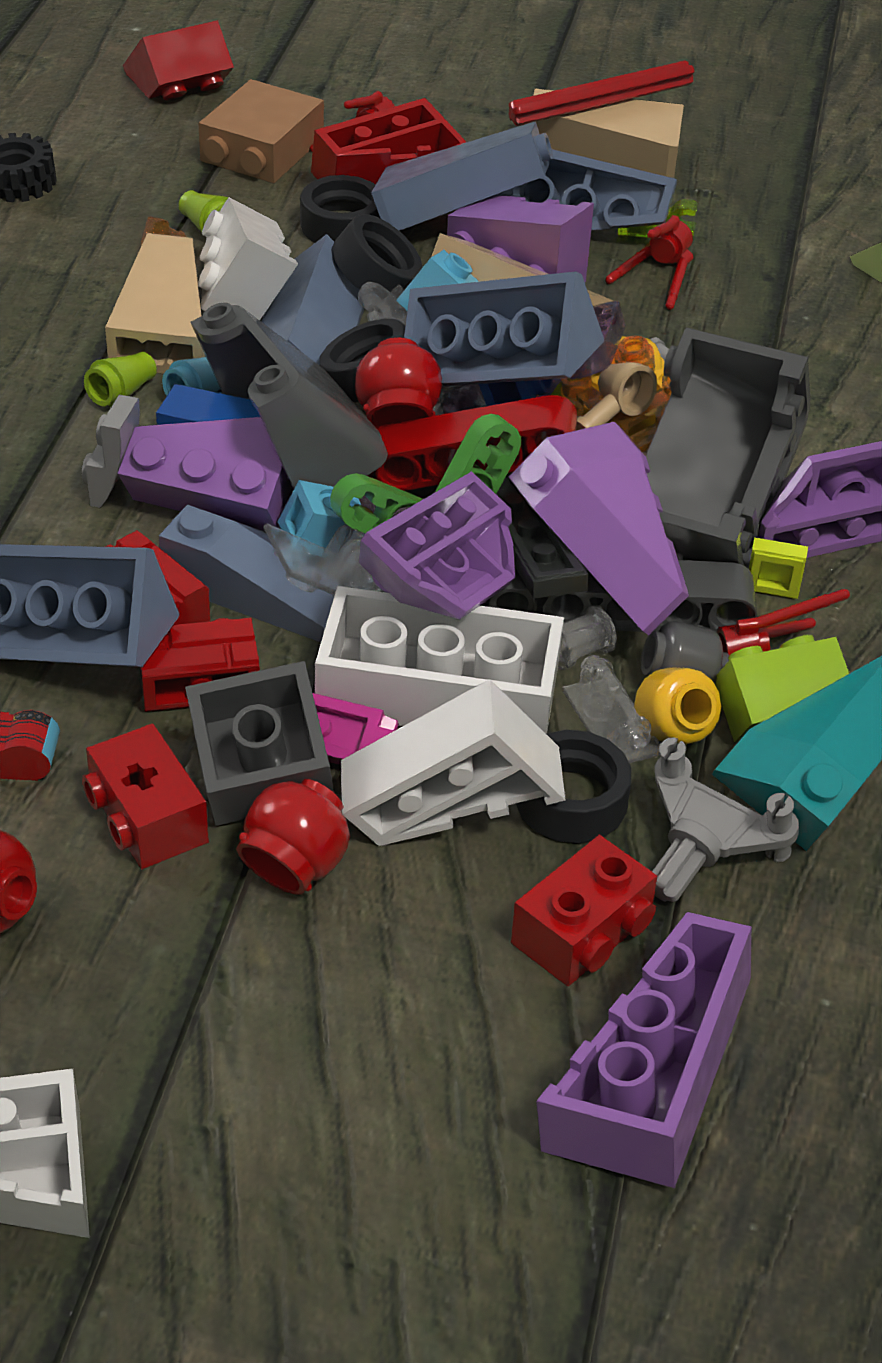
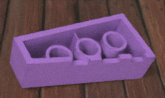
[536,912,752,1188]

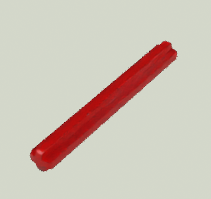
[508,60,695,126]

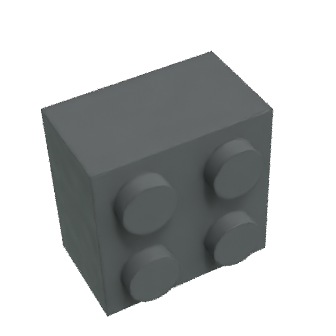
[185,661,334,826]

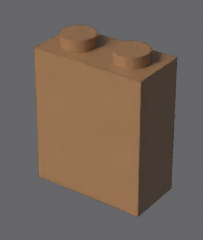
[199,79,324,183]

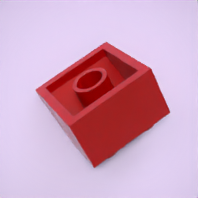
[123,20,234,100]

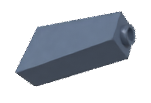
[371,121,553,231]

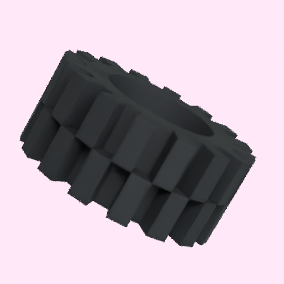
[0,133,57,202]

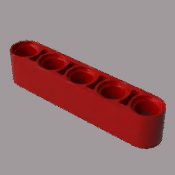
[362,395,577,498]

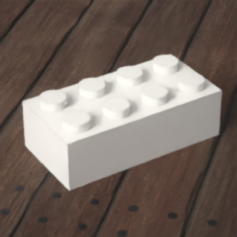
[315,586,564,734]

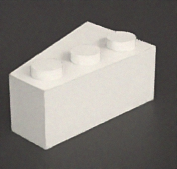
[198,197,298,320]
[341,679,566,846]
[0,1069,90,1238]

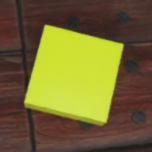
[749,537,808,599]

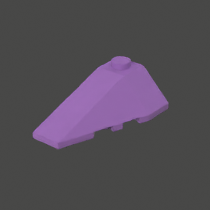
[509,422,689,635]

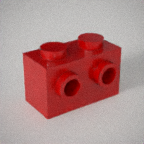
[511,834,657,987]

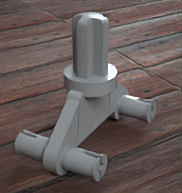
[652,738,799,902]

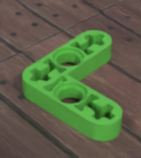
[330,414,521,534]

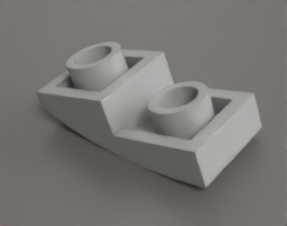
[82,395,140,508]

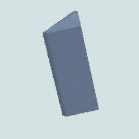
[262,234,368,365]
[404,271,605,387]
[0,544,180,667]

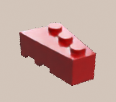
[311,98,466,185]

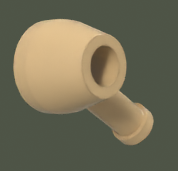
[576,362,657,431]

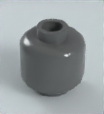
[641,621,729,684]

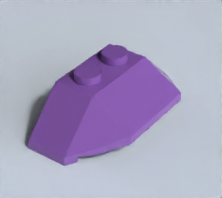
[758,441,882,558]
[359,471,515,620]

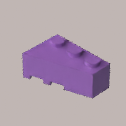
[447,195,594,282]
[117,417,292,535]

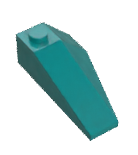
[712,656,882,851]

